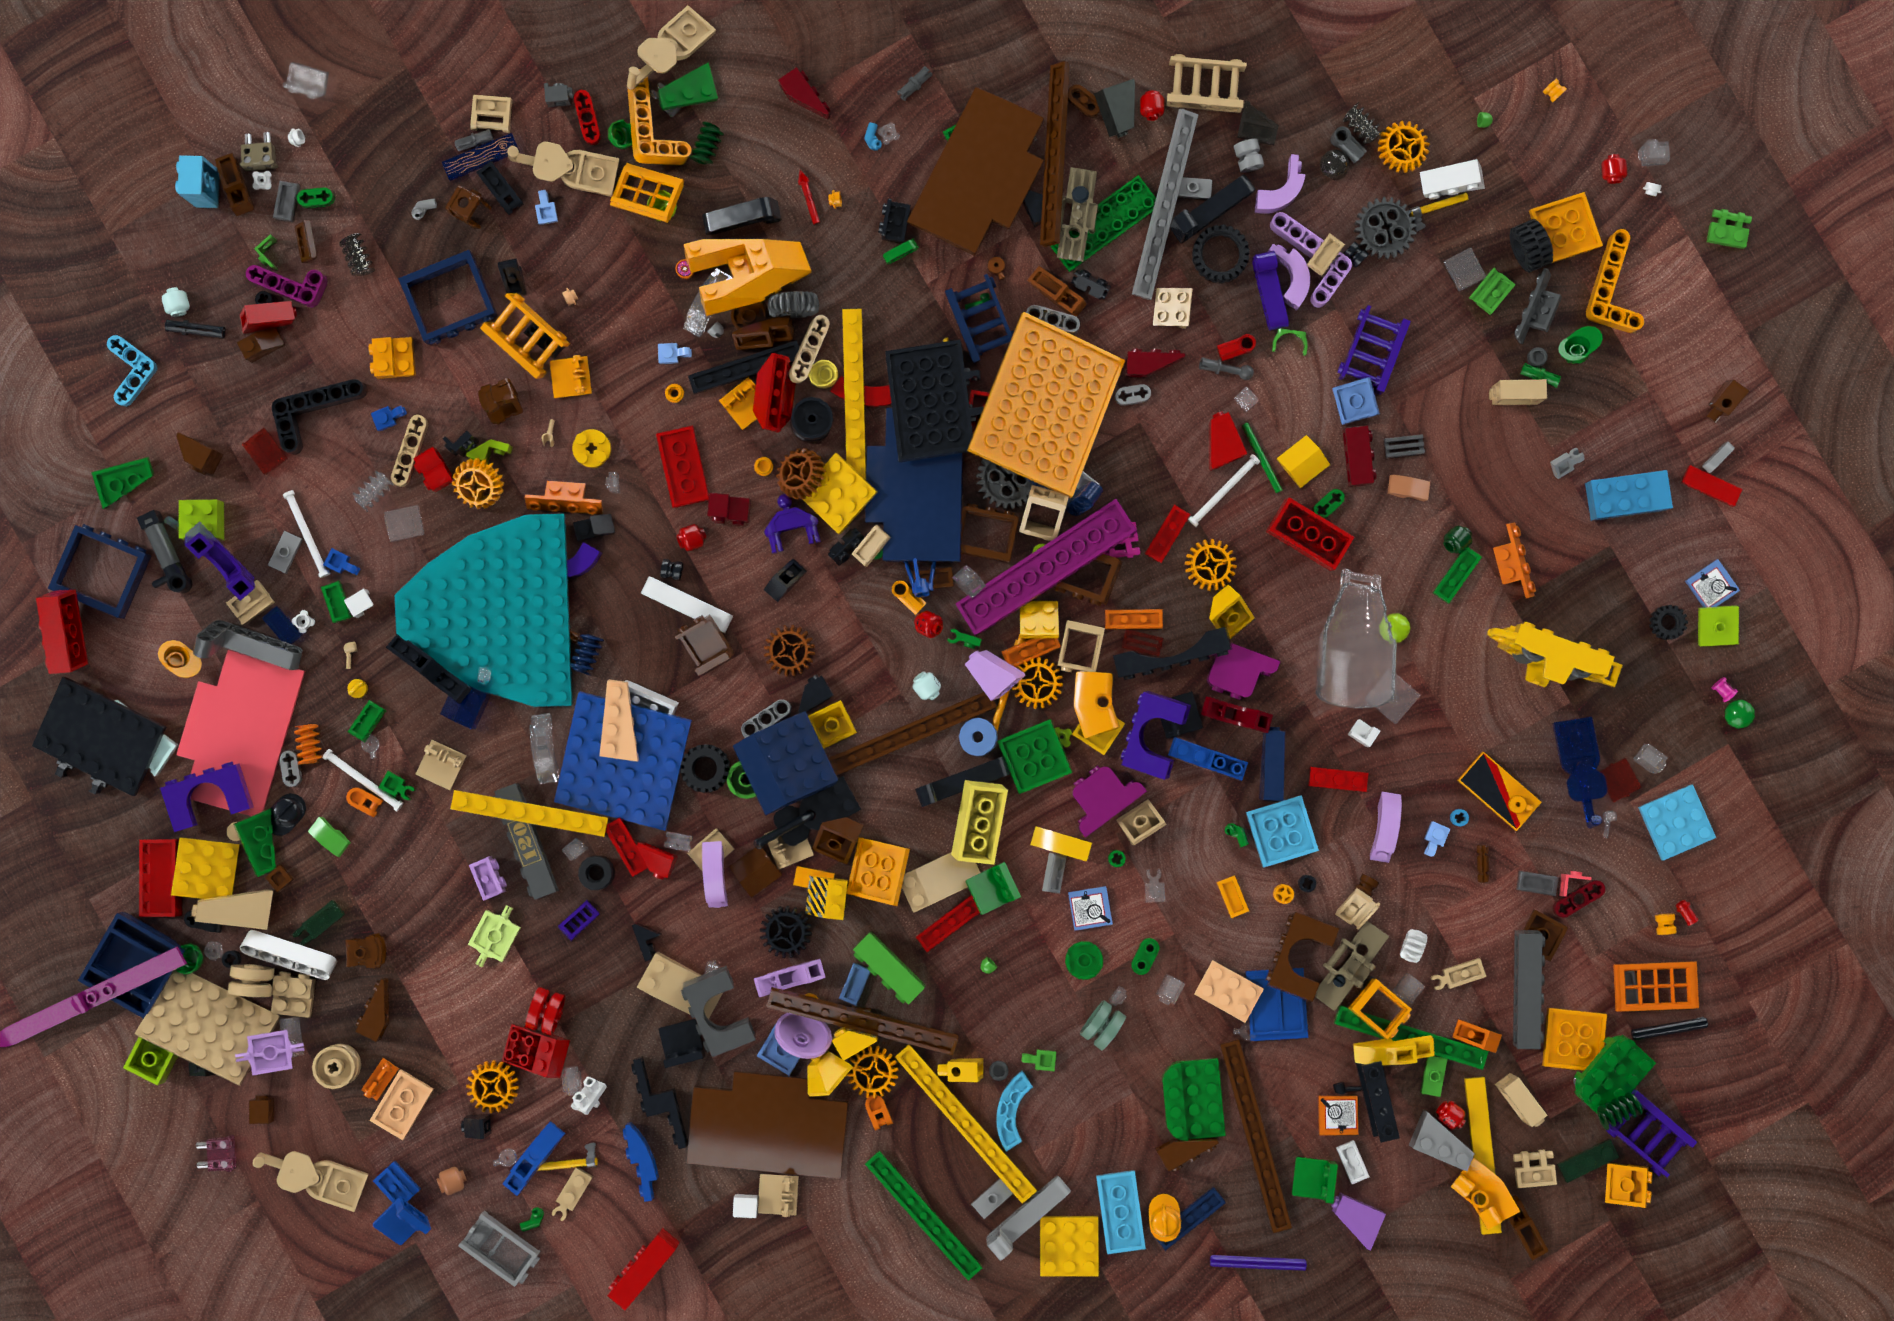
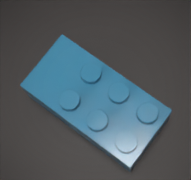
[1585,470,1673,521]

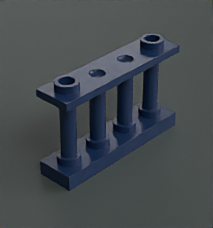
[945,274,1014,363]

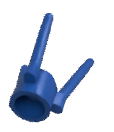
[904,558,936,597]

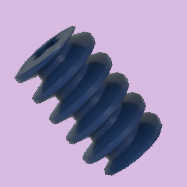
[569,634,604,676]

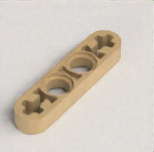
[789,315,830,383]
[391,415,428,487]

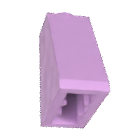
[965,650,1026,701]

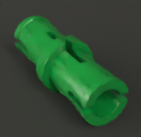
[1520,363,1561,388]

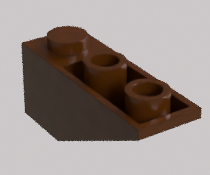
[355,978,389,1042]
[1155,1138,1219,1172]

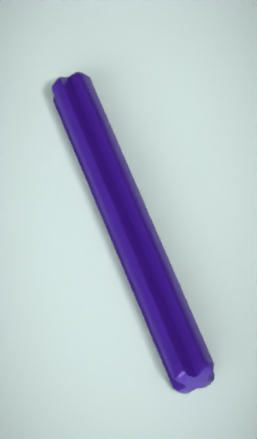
[1210,1255,1307,1271]

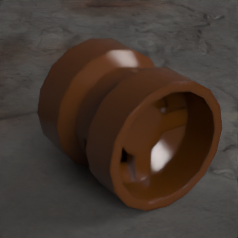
[1353,873,1379,897]

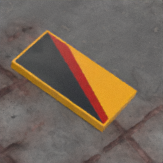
[1457,752,1542,831]

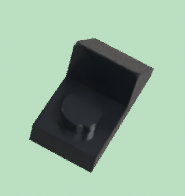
[498,258,527,295]
[573,514,616,542]
[632,923,662,962]

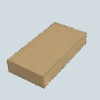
[1307,233,1345,276]
[852,525,891,567]

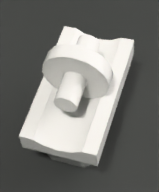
[571,1077,607,1115]

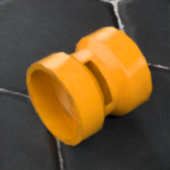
[1655,913,1677,935]

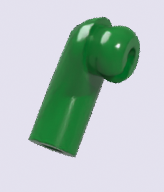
[965,293,992,310]
[1224,823,1249,847]
[520,1207,544,1232]

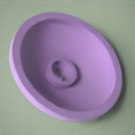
[774,1013,832,1059]

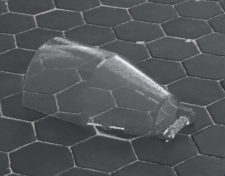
[1315,568,1397,708]

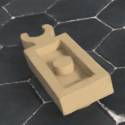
[1430,958,1486,990]
[552,1167,593,1221]

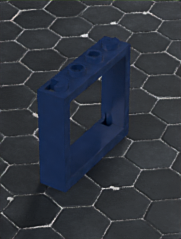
[398,250,498,345]
[48,524,152,619]

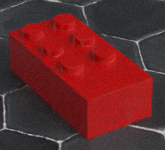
[1266,497,1355,571]
[36,589,88,674]
[607,1228,680,1311]

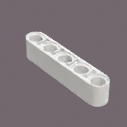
[641,576,733,633]
[240,930,337,980]

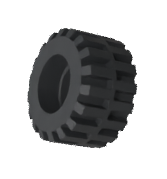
[1510,219,1553,273]
[680,744,730,793]

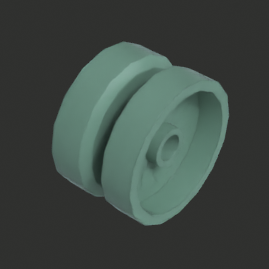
[1080,1000,1126,1051]

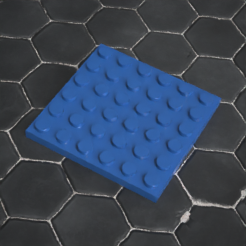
[554,691,692,831]

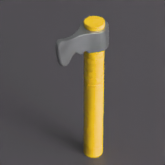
[1410,193,1468,231]
[537,1142,598,1171]

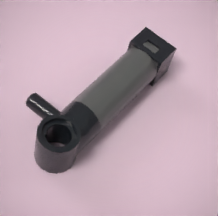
[137,510,192,594]

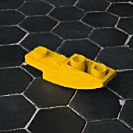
[1353,1035,1435,1065]

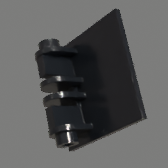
[1160,691,1203,739]

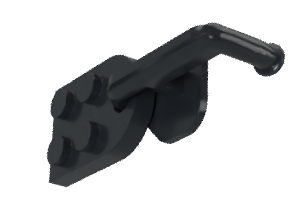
[754,776,861,849]

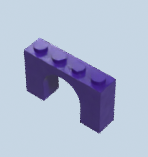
[185,522,255,601]
[1121,691,1191,780]
[160,761,254,832]

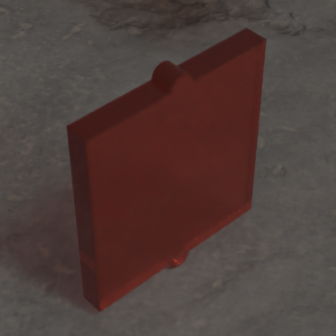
[1597,758,1642,802]

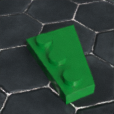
[91,457,155,509]

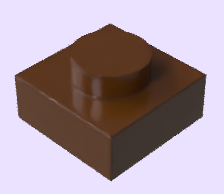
[265,865,294,892]

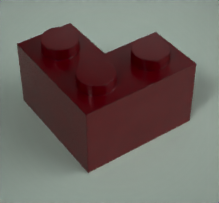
[707,493,751,526]

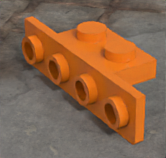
[525,481,603,515]
[1493,523,1536,598]

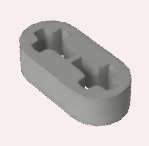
[1115,384,1151,406]
[1702,441,1735,473]
[280,751,302,787]

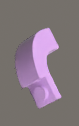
[1255,154,1305,214]
[1268,244,1310,311]
[1370,792,1402,863]
[702,841,728,908]
[754,959,826,997]

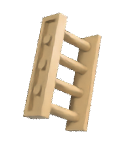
[1165,54,1247,113]

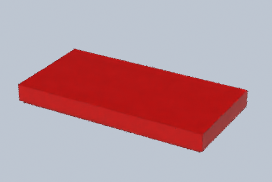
[656,425,709,508]

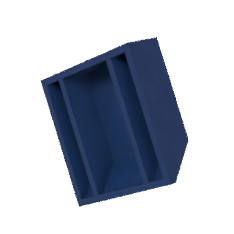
[733,711,838,816]
[78,912,185,1019]

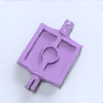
[235,1030,304,1076]

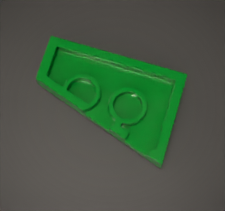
[658,62,718,110]
[233,808,276,877]

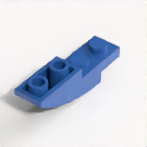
[1168,737,1248,781]
[503,1121,566,1196]
[623,1122,659,1202]

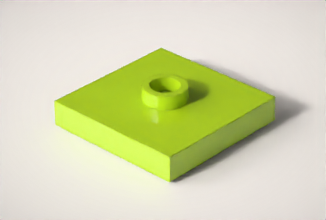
[1698,605,1739,647]

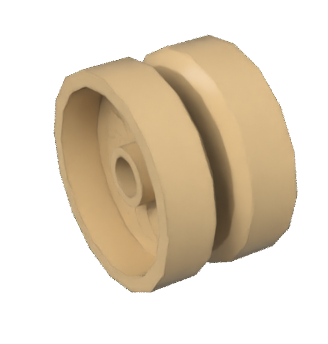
[228,964,274,997]
[312,1043,361,1089]

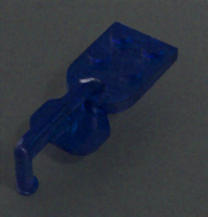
[1552,717,1608,829]

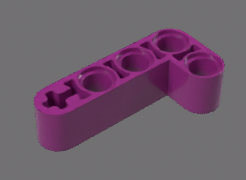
[246,265,328,308]

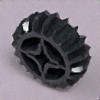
[760,906,812,958]

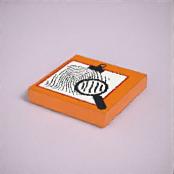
[1318,1095,1359,1135]

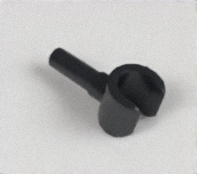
[1333,1082,1362,1095]

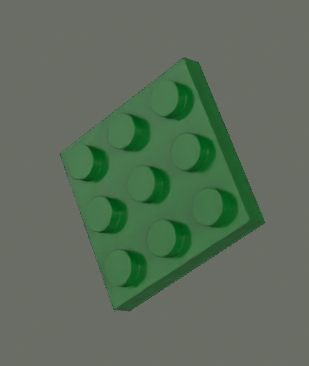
[998,719,1073,794]

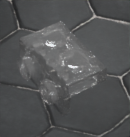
[283,62,329,99]

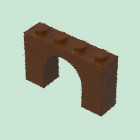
[1265,912,1339,1002]

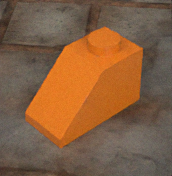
[1452,1019,1502,1053]

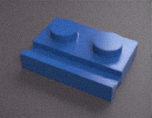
[373,1161,421,1203]

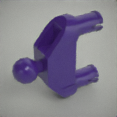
[764,494,821,554]

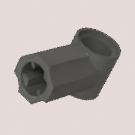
[1330,126,1367,164]

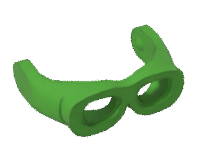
[1272,329,1308,356]

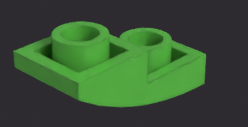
[308,817,351,857]

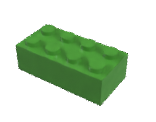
[853,931,925,1005]

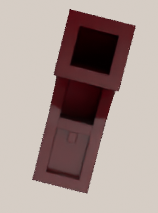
[1201,696,1273,733]

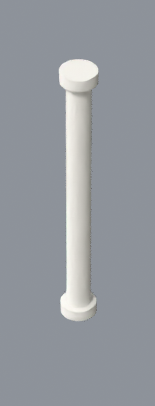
[1188,454,1260,527]
[283,490,331,578]
[322,749,404,812]

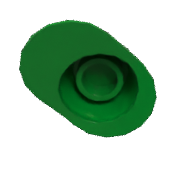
[1558,326,1603,364]

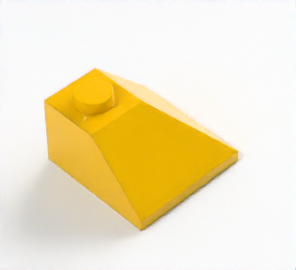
[1209,585,1255,639]
[807,1051,853,1097]

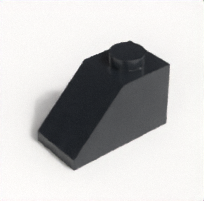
[1023,190,1043,227]
[763,559,807,602]
[798,675,834,713]
[461,1114,492,1139]

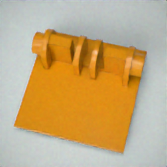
[550,355,592,399]
[719,377,757,430]

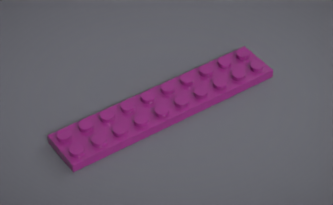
[955,499,1138,636]

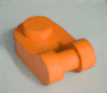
[346,788,384,817]
[865,1094,893,1131]

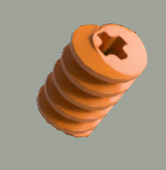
[294,724,322,765]

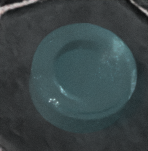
[163,516,179,532]

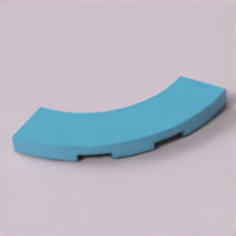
[996,1070,1033,1152]

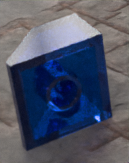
[440,683,491,730]

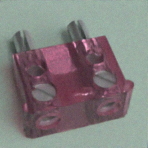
[196,1135,236,1172]

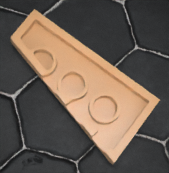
[600,679,639,762]

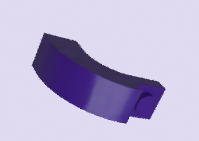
[567,542,603,579]

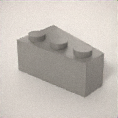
[1409,1109,1475,1171]

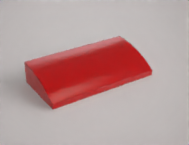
[139,839,182,917]

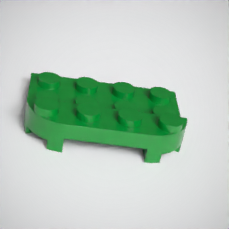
[1574,1035,1656,1115]
[1162,1058,1226,1141]

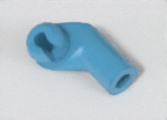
[864,122,882,151]

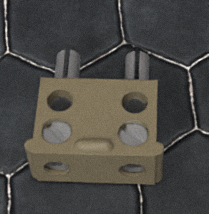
[240,132,278,171]

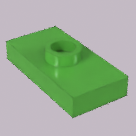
[1420,1056,1447,1097]

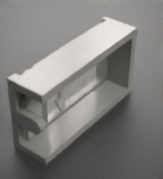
[458,1211,541,1287]

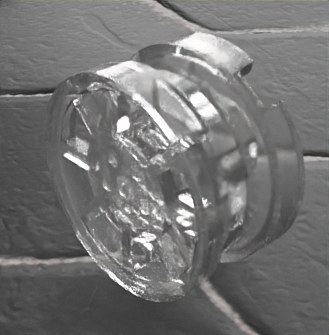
[664,831,693,852]

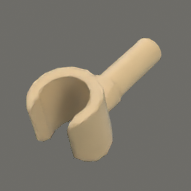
[542,419,555,447]
[344,641,357,669]

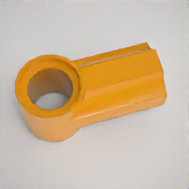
[892,581,926,615]

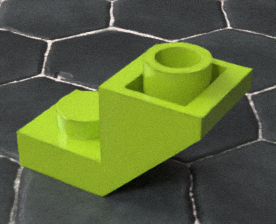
[466,439,512,464]

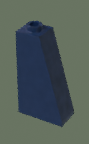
[1259,727,1285,801]

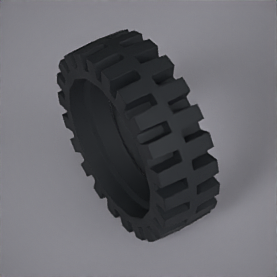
[1192,224,1250,283]

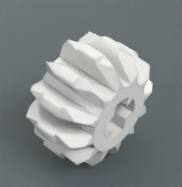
[1400,929,1427,963]

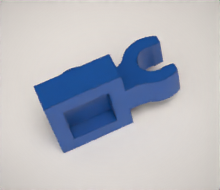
[371,406,407,432]
[323,548,361,575]

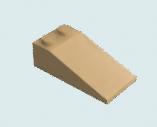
[902,852,980,913]
[637,952,723,1019]

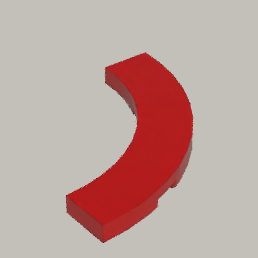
[830,376,892,407]

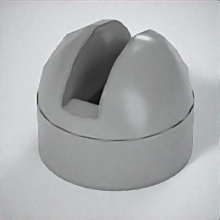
[707,321,724,338]

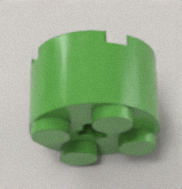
[727,761,756,799]

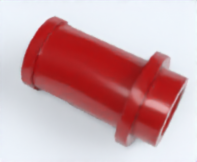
[1675,900,1699,926]

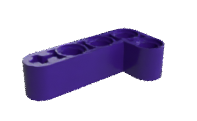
[1252,251,1289,331]

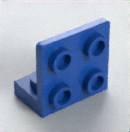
[373,1197,431,1245]

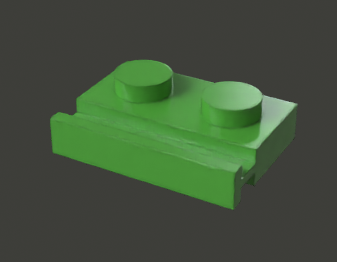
[1469,268,1516,315]

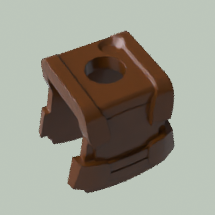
[446,185,492,229]
[478,378,523,425]
[345,933,386,969]

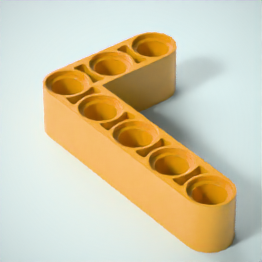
[627,69,692,165]
[1586,229,1644,333]

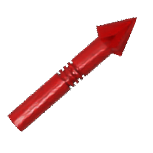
[798,170,820,225]

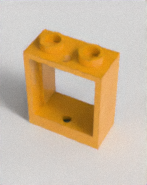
[1348,978,1412,1039]

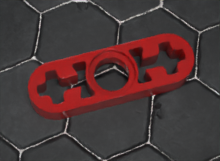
[574,90,601,145]

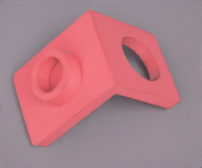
[1559,871,1592,897]

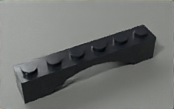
[1113,627,1233,681]

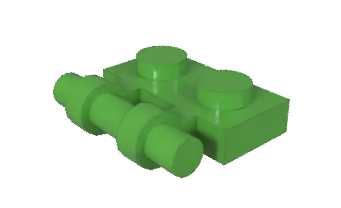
[1706,209,1752,249]

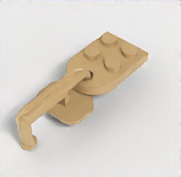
[627,5,716,90]
[507,142,619,197]
[253,1151,369,1212]

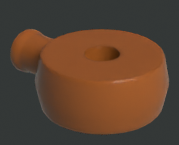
[987,257,1005,280]

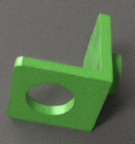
[254,234,278,271]

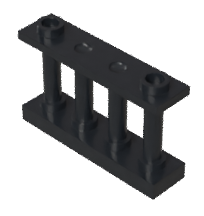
[1355,1061,1400,1143]

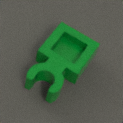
[378,771,416,800]

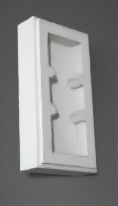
[1336,1140,1370,1184]

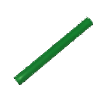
[1242,422,1283,493]

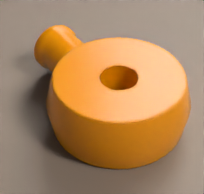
[1508,795,1533,814]

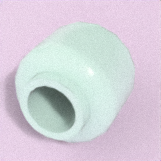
[162,287,190,317]
[913,671,941,700]

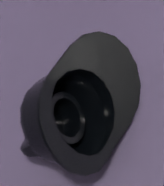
[271,793,306,836]

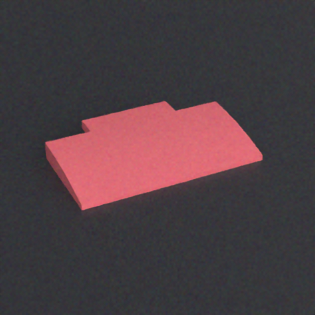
[176,650,305,816]

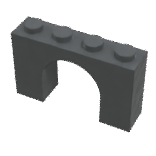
[681,965,756,1057]

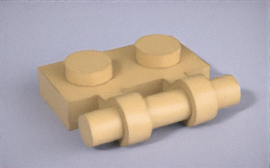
[1513,1149,1557,1188]

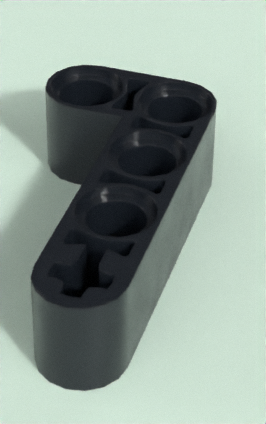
[702,197,782,235]

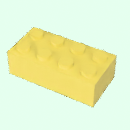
[951,780,1008,865]

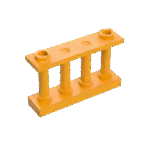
[480,293,570,379]

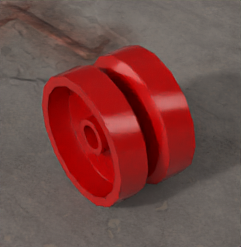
[525,987,566,1036]

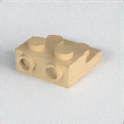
[271,971,316,1018]

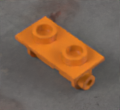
[361,1058,399,1101]

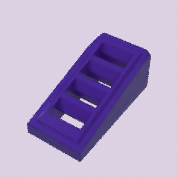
[558,900,600,941]

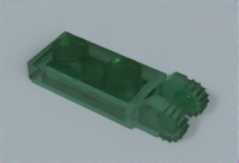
[292,900,345,946]

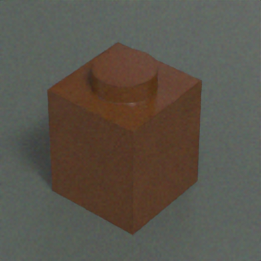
[249,1094,274,1124]

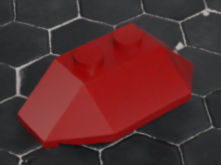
[753,353,796,433]

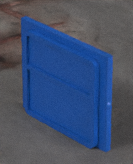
[1245,968,1308,1041]

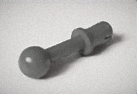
[1199,357,1254,380]

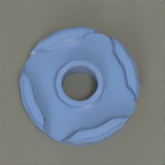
[959,718,998,757]

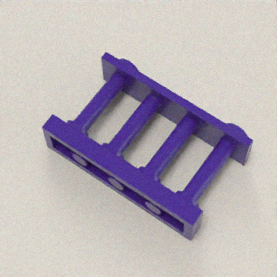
[1337,305,1411,395]
[1605,1089,1697,1178]

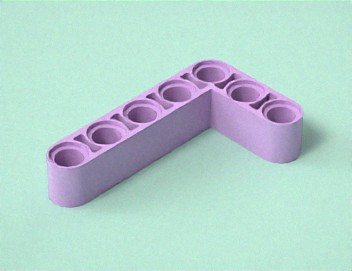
[1270,212,1352,308]

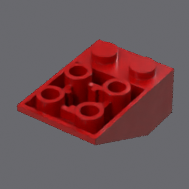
[502,1024,570,1078]

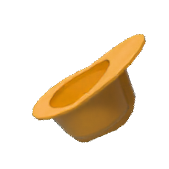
[158,640,202,678]
[1149,1194,1181,1242]

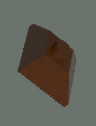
[812,817,864,865]

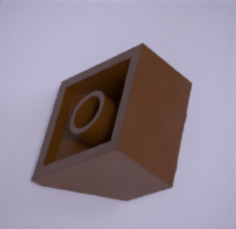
[176,432,224,475]

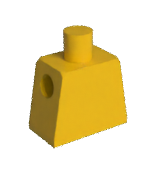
[937,1058,984,1082]

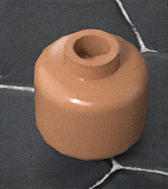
[436,1166,467,1196]

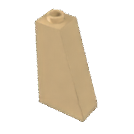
[191,889,273,930]

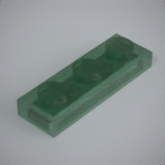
[1557,1139,1619,1183]

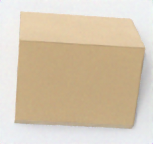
[1116,799,1167,845]

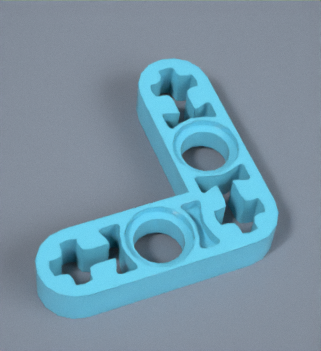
[107,335,157,406]

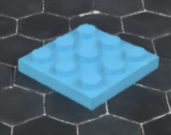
[1638,785,1716,860]
[1246,795,1319,868]

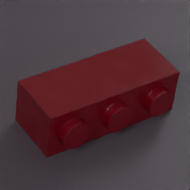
[1342,426,1377,487]

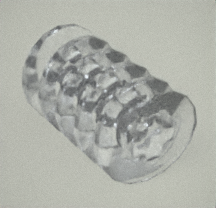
[352,470,395,512]

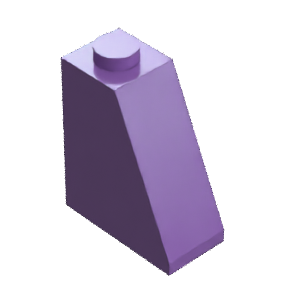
[1331,1193,1386,1251]

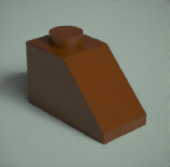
[236,328,285,363]

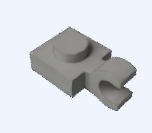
[1550,448,1585,479]

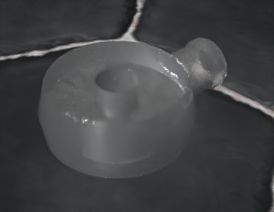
[361,735,379,759]
[1233,1022,1257,1041]
[493,1149,517,1167]

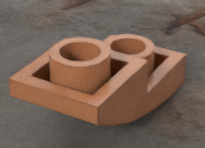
[1387,475,1430,501]

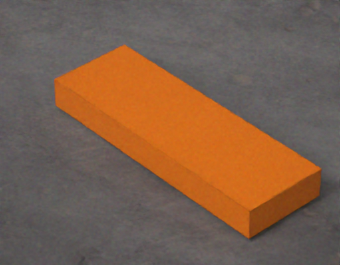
[1105,609,1163,629]
[1001,638,1061,667]

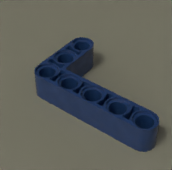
[1026,478,1103,516]

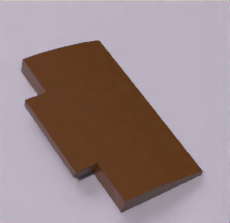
[907,87,1044,256]
[687,1071,848,1179]

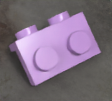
[469,856,507,901]

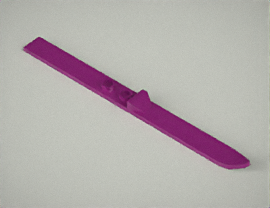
[0,946,187,1047]

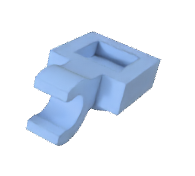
[535,190,558,225]
[658,343,692,364]
[1424,821,1450,857]

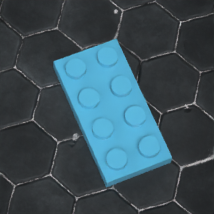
[1096,1170,1146,1254]

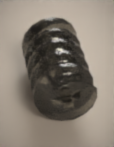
[1343,102,1385,145]
[339,233,375,276]

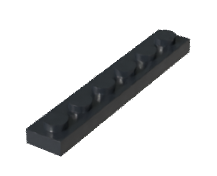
[688,340,803,395]

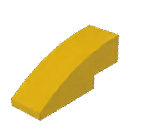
[1030,826,1092,861]

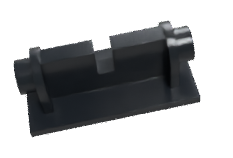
[1071,269,1111,300]
[828,528,865,566]

